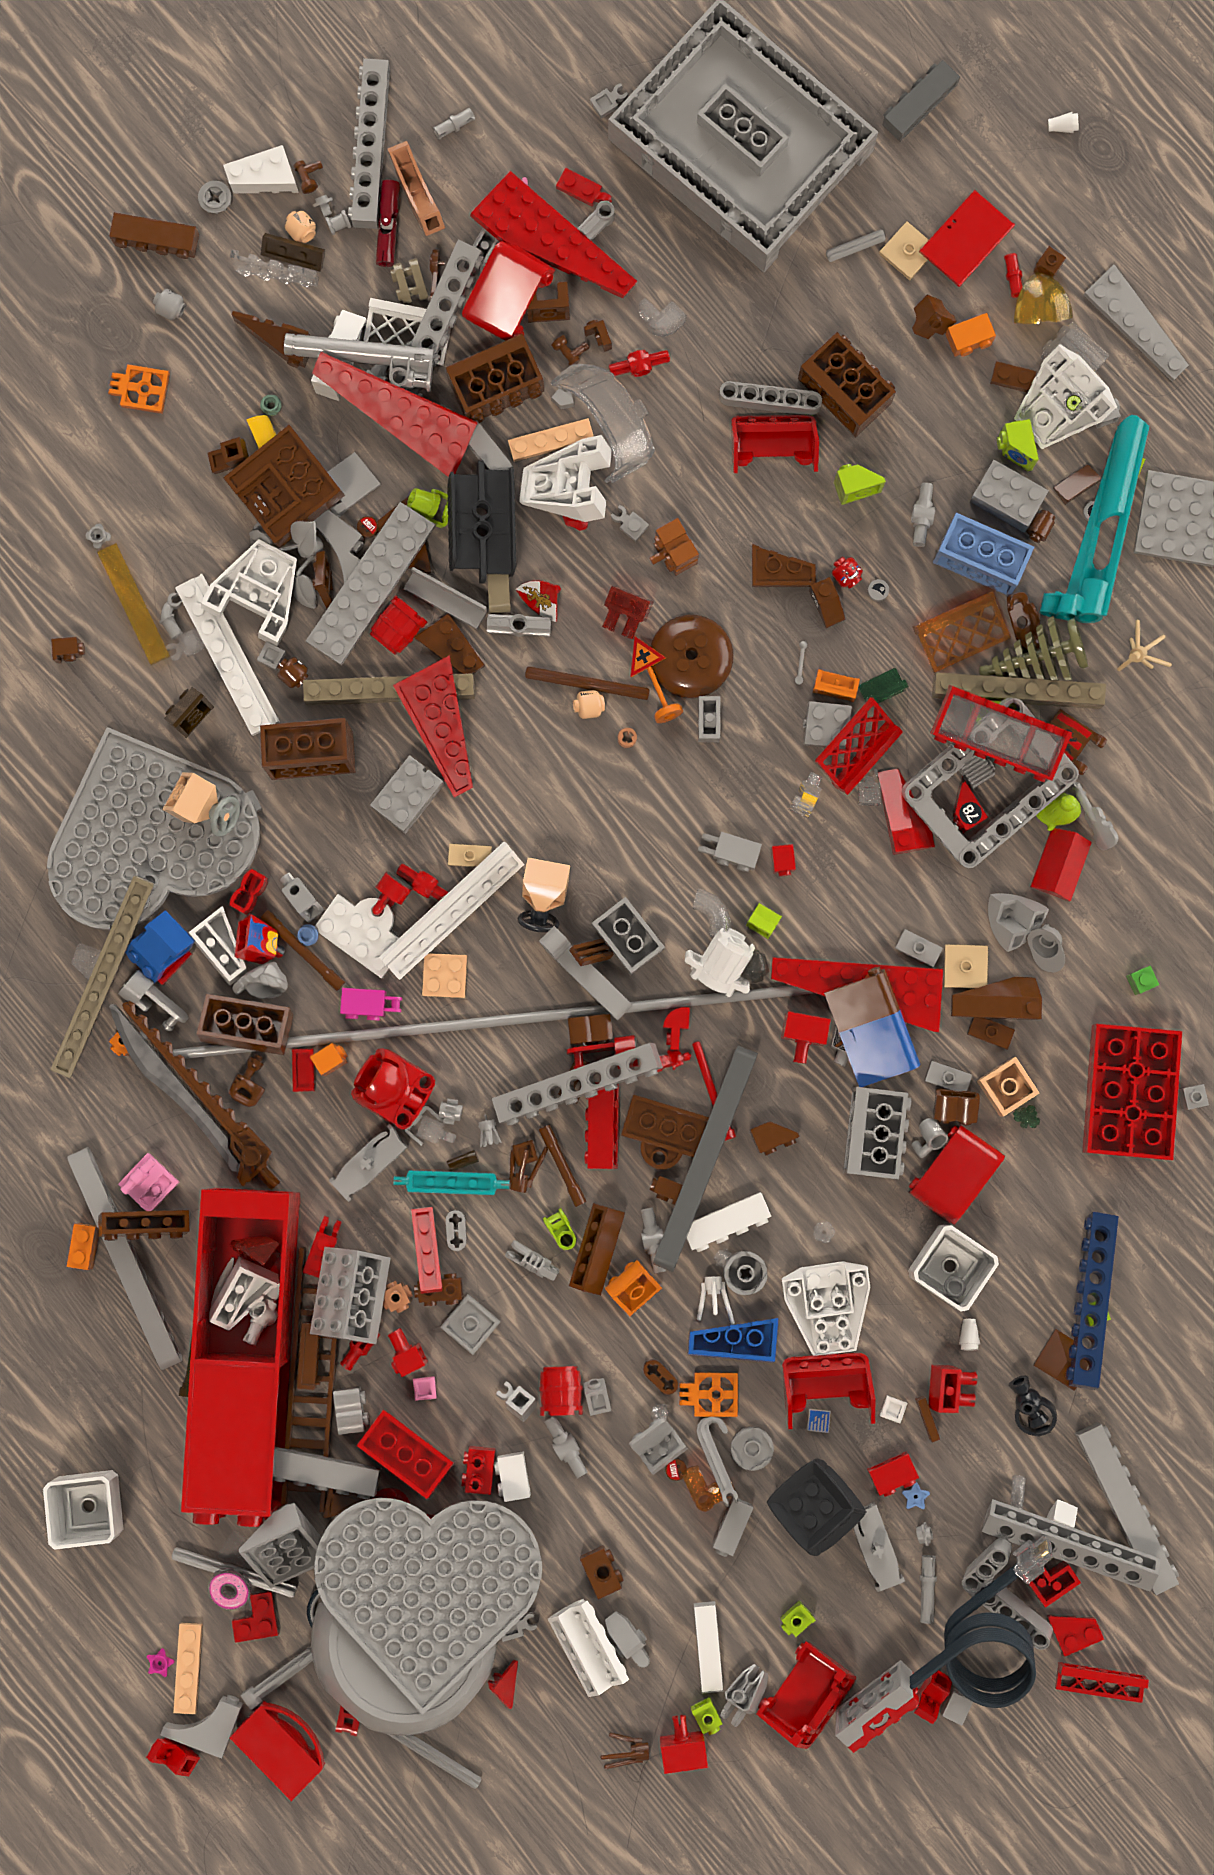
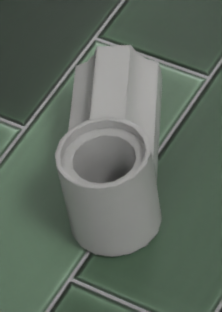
[577,201,614,241]

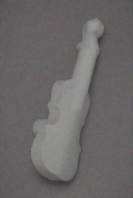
[1072,782,1119,850]

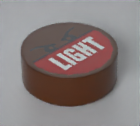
[357,516,379,539]
[665,1458,687,1481]

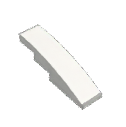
[693,1601,724,1694]

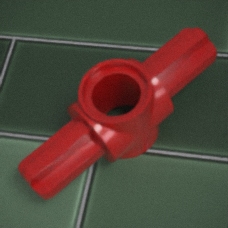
[609,350,670,377]
[396,864,449,901]

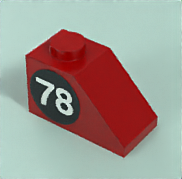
[952,781,988,833]

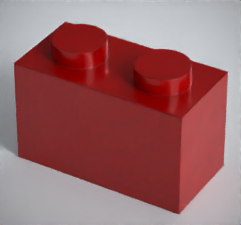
[867,1451,919,1497]

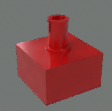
[781,1011,831,1064]
[660,1715,708,1774]

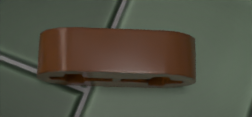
[643,1359,678,1395]

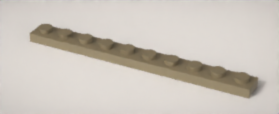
[50,875,154,1078]

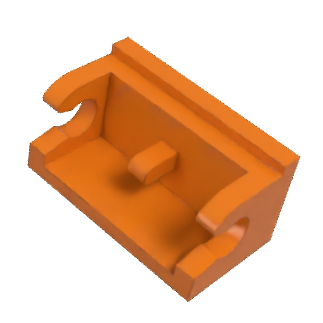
[813,669,860,702]

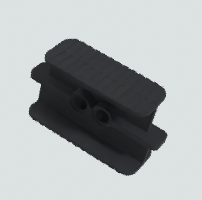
[447,460,516,584]

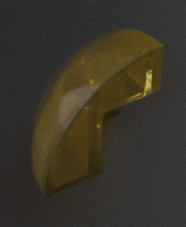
[1014,272,1073,324]

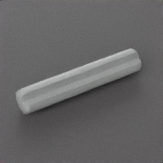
[826,230,886,262]

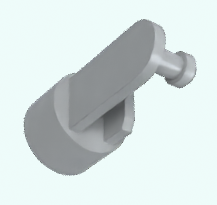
[118,970,188,1031]

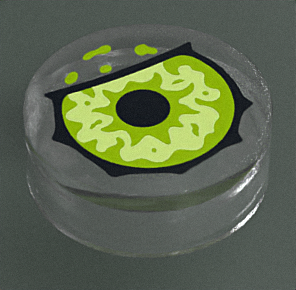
[1064,391,1086,414]

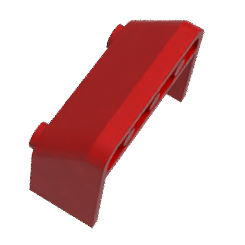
[731,415,819,473]
[782,1353,876,1429]

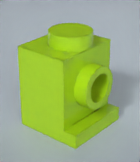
[780,1600,816,1637]
[691,1697,723,1735]

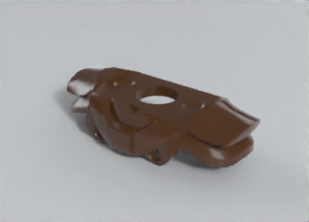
[1007,592,1041,653]

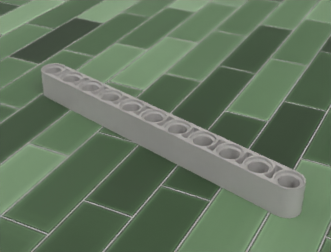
[68,1147,183,1370]

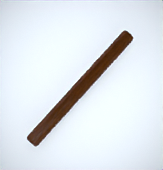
[525,666,650,700]

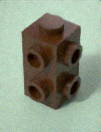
[414,1273,463,1306]

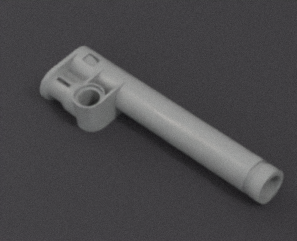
[284,333,434,392]

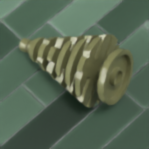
[979,616,1089,681]

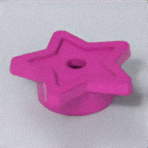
[147,1648,174,1677]

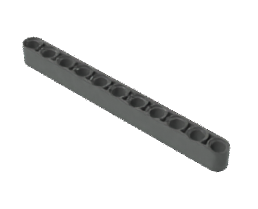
[653,1046,758,1272]

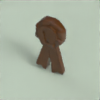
[430,249,445,298]

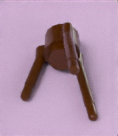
[509,1147,548,1193]
[600,1733,649,1769]

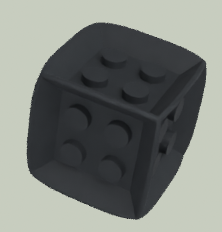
[766,1458,867,1556]

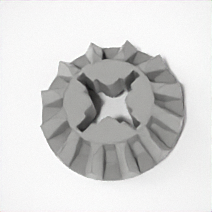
[198,181,232,214]

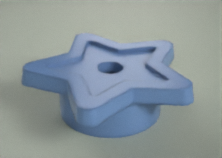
[902,1482,930,1509]

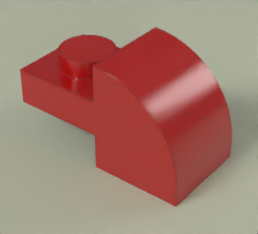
[663,1007,690,1050]

